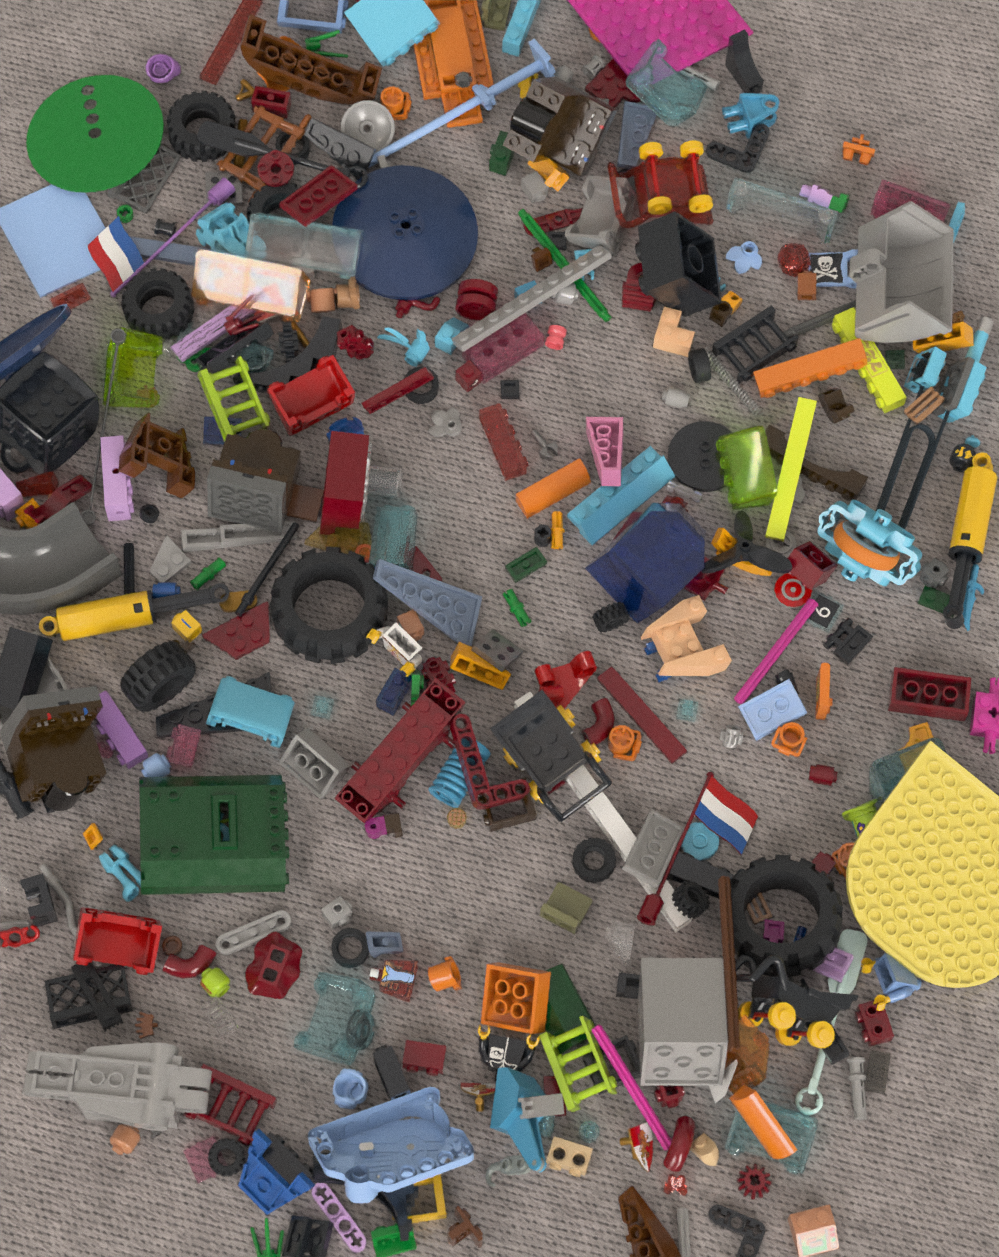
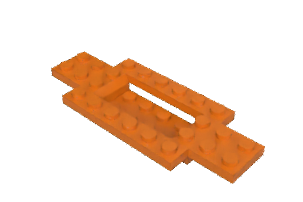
[413,0,494,128]

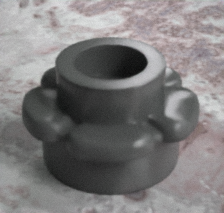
[455,72,472,88]

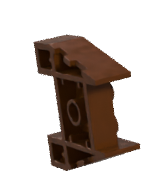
[118,412,195,499]

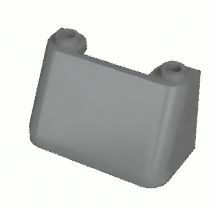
[565,175,637,256]

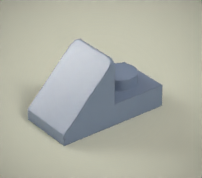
[366,932,403,958]

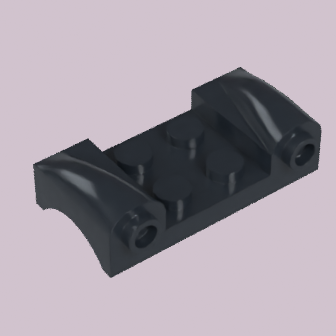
[195,320,274,374]

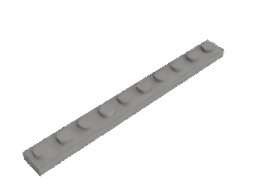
[452,245,612,352]

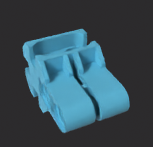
[196,203,266,269]

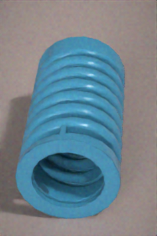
[428,739,491,808]

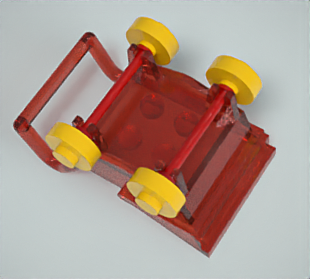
[607,140,713,228]

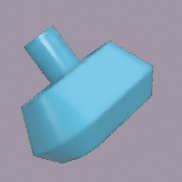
[965,435,980,448]

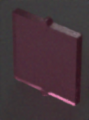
[183,1136,228,1183]

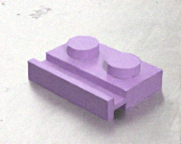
[813,948,854,982]

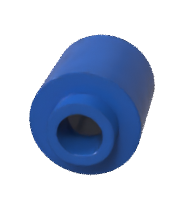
[152,582,181,599]

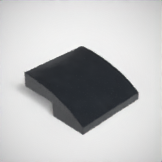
[282,1215,334,1257]

